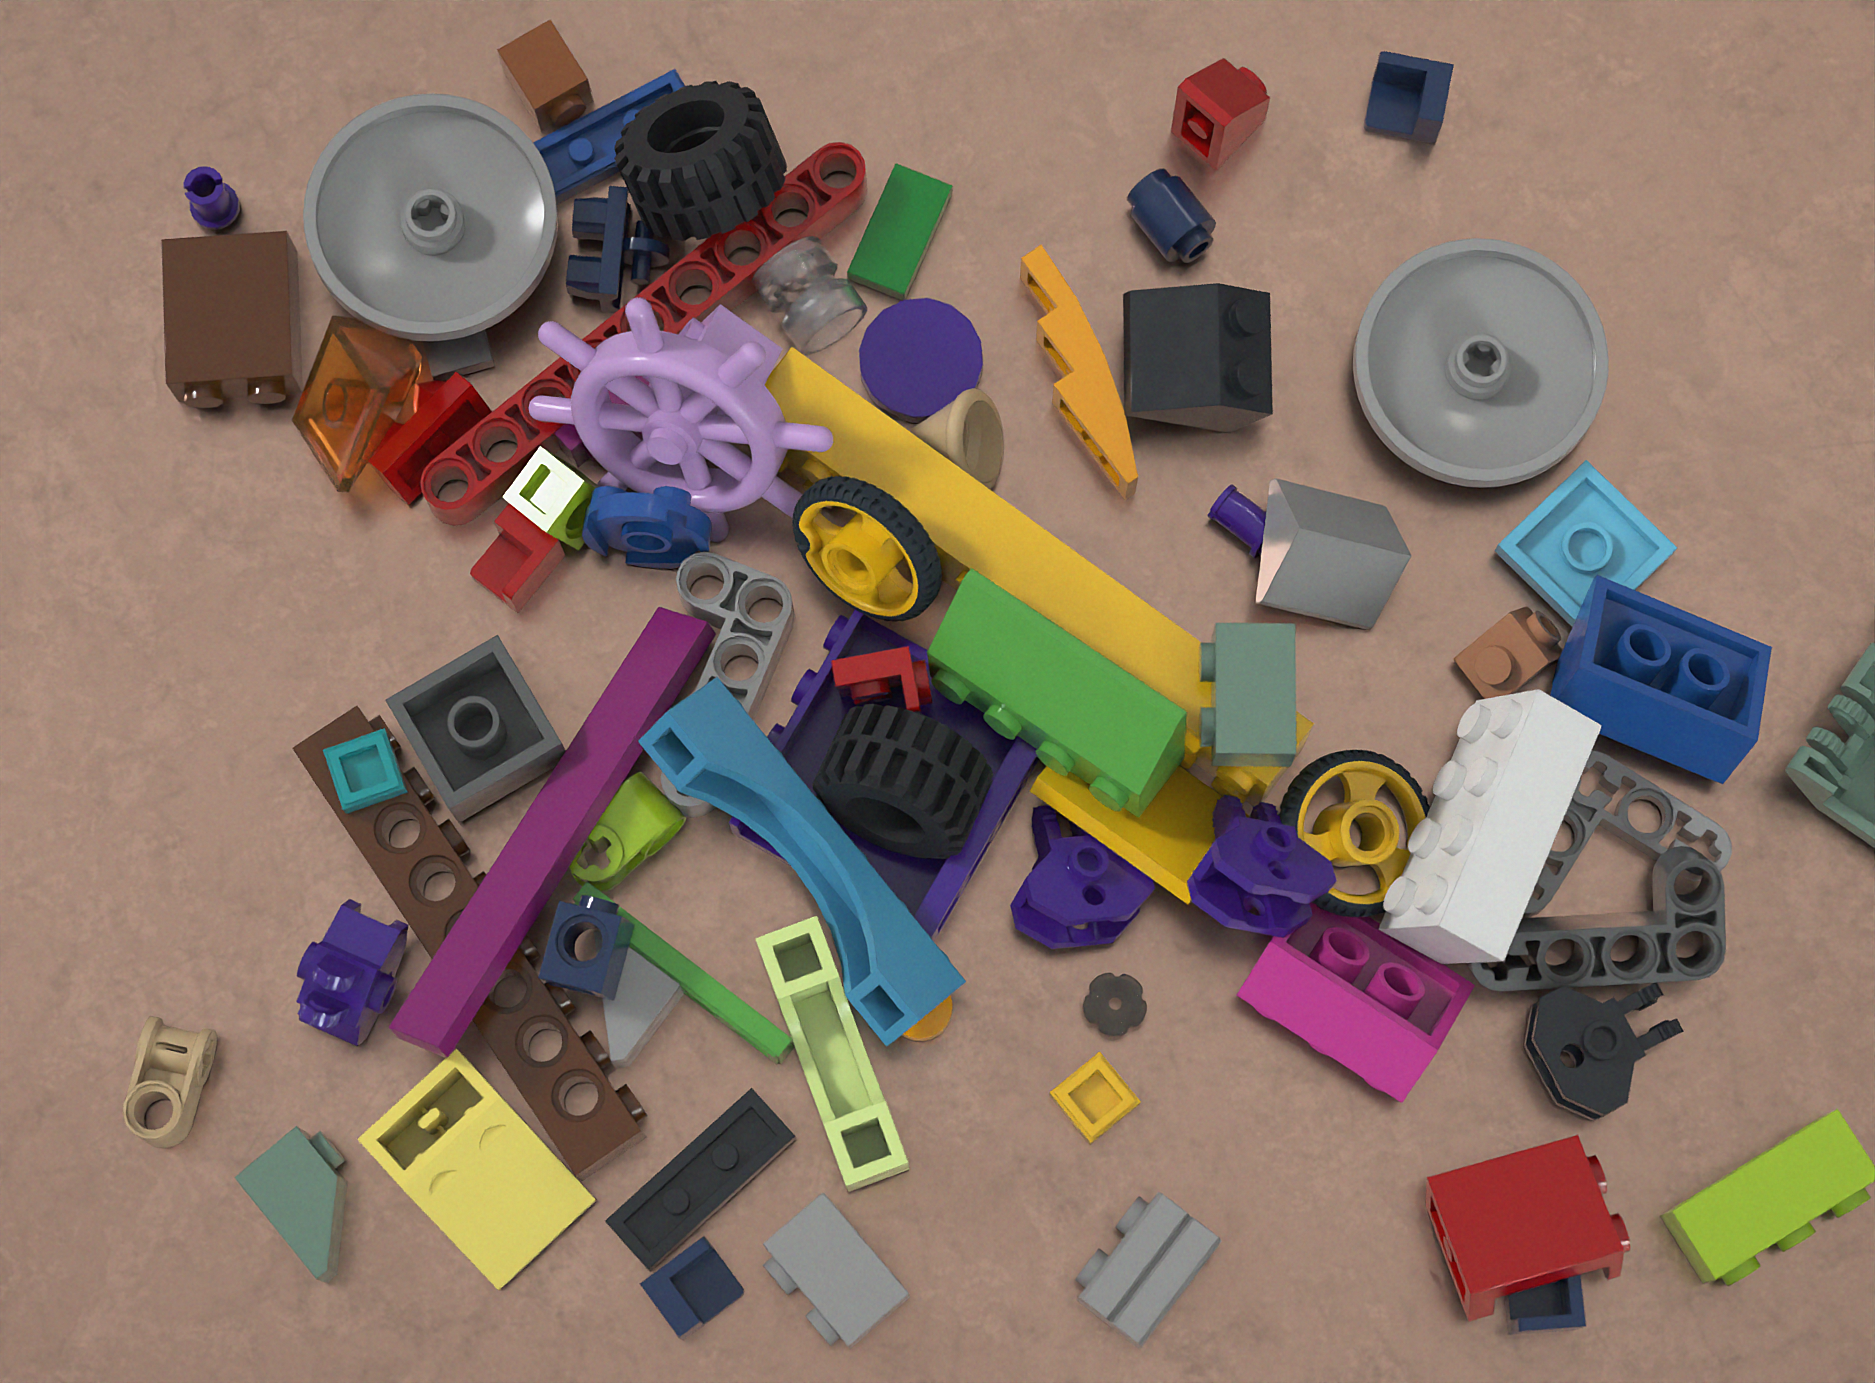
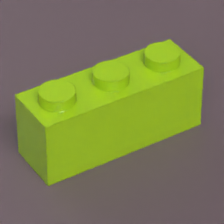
[1660,1109,1875,1287]

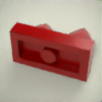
[363,372,492,505]

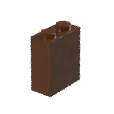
[161,231,303,408]

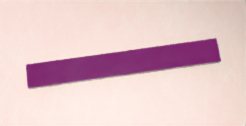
[388,607,716,1058]

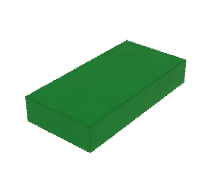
[847,163,953,300]

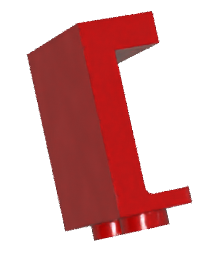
[1426,1135,1630,1322]

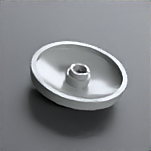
[303,94,558,341]
[1353,238,1609,488]

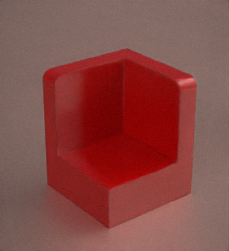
[470,503,565,613]

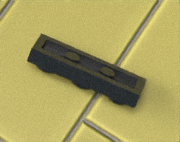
[605,1088,796,1271]

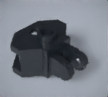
[1524,983,1684,1121]

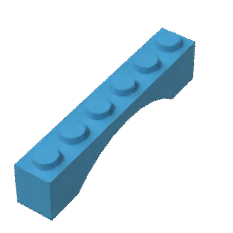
[638,677,966,1047]

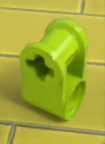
[569,772,687,892]

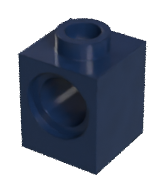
[538,895,635,1001]

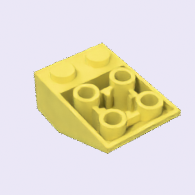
[358,1048,597,1290]

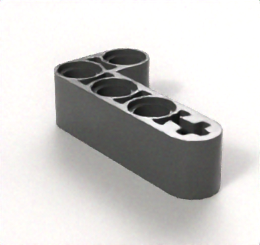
[1466,846,1726,991]

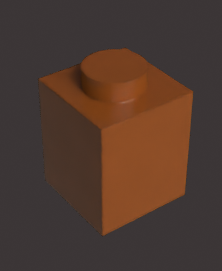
[497,19,594,131]

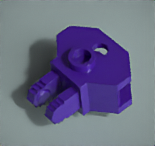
[1187,794,1337,938]
[1010,805,1155,949]
[296,899,408,1046]

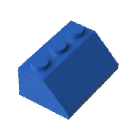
[1550,575,1772,784]

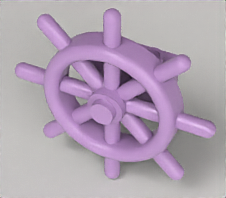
[528,298,834,542]

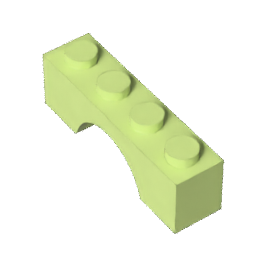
[755,916,909,1192]

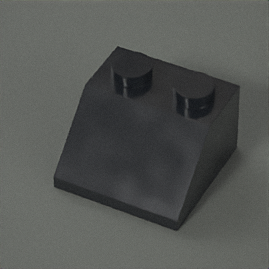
[1123,283,1273,433]

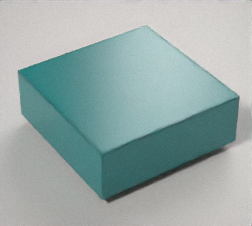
[323,728,408,814]

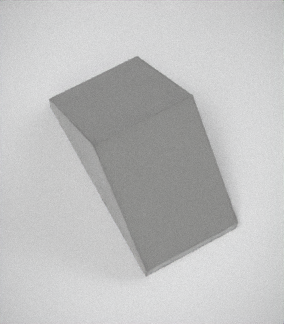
[594,931,684,1069]

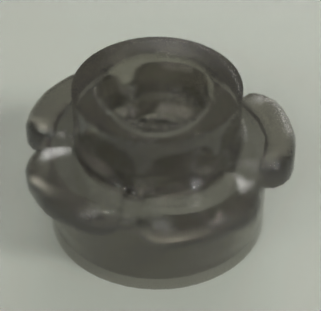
[1083,972,1147,1036]

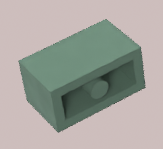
[1199,623,1296,767]

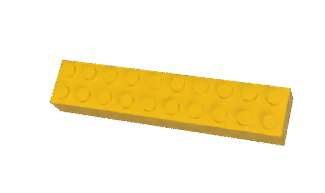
[764,347,1314,806]

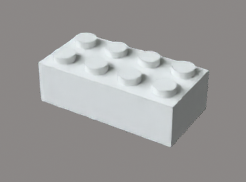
[1378,689,1602,964]

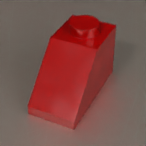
[1171,58,1270,171]

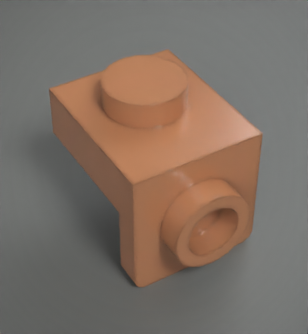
[1453,606,1563,699]

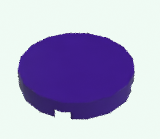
[859,298,983,423]

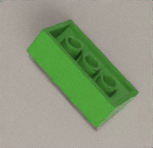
[927,568,1187,818]

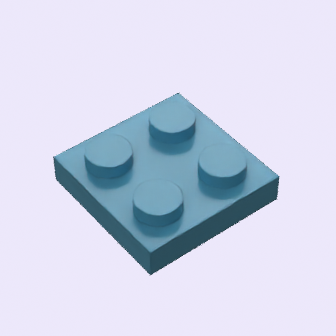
[1494,460,1677,627]

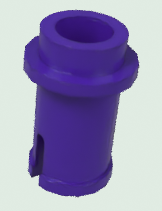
[183,166,239,230]
[1207,484,1266,558]

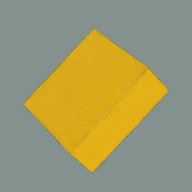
[1049,1052,1141,1145]

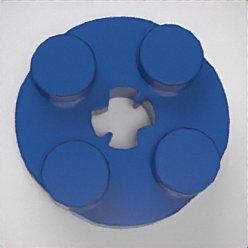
[582,486,712,568]

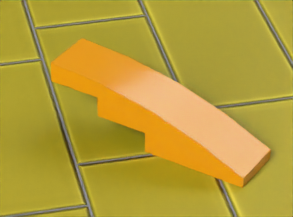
[1020,244,1138,500]

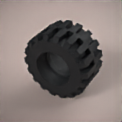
[614,81,787,241]
[813,704,993,859]

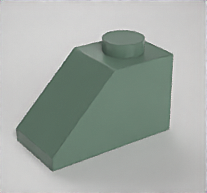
[234,1126,348,1283]

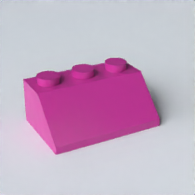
[1236,902,1475,1103]

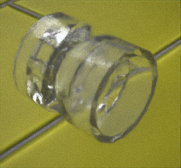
[752,236,868,355]

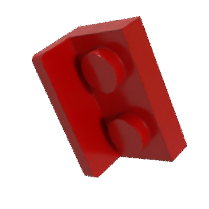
[831,646,933,714]

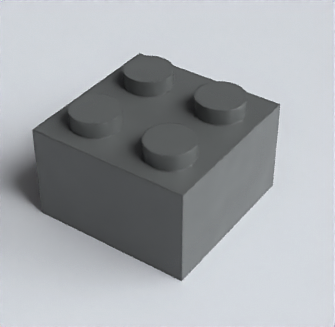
[385,635,566,823]

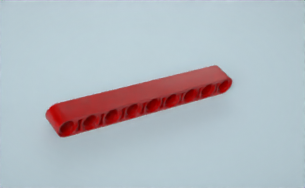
[420,142,867,526]

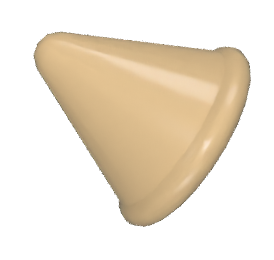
[909,388,1004,489]

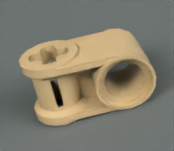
[123,1016,217,1148]

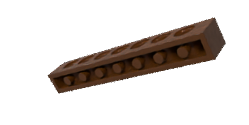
[292,706,648,1181]

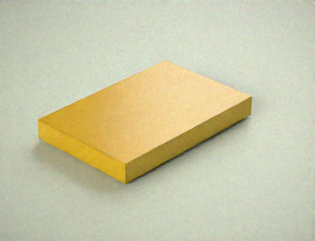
[1029,766,1250,904]

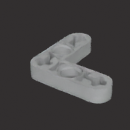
[1522,751,1732,918]

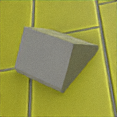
[1256,478,1412,630]

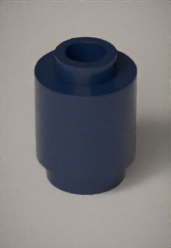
[1127,168,1216,263]

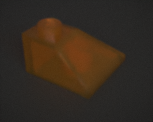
[292,315,423,492]

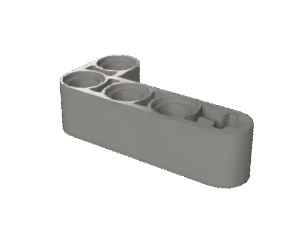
[660,552,795,818]

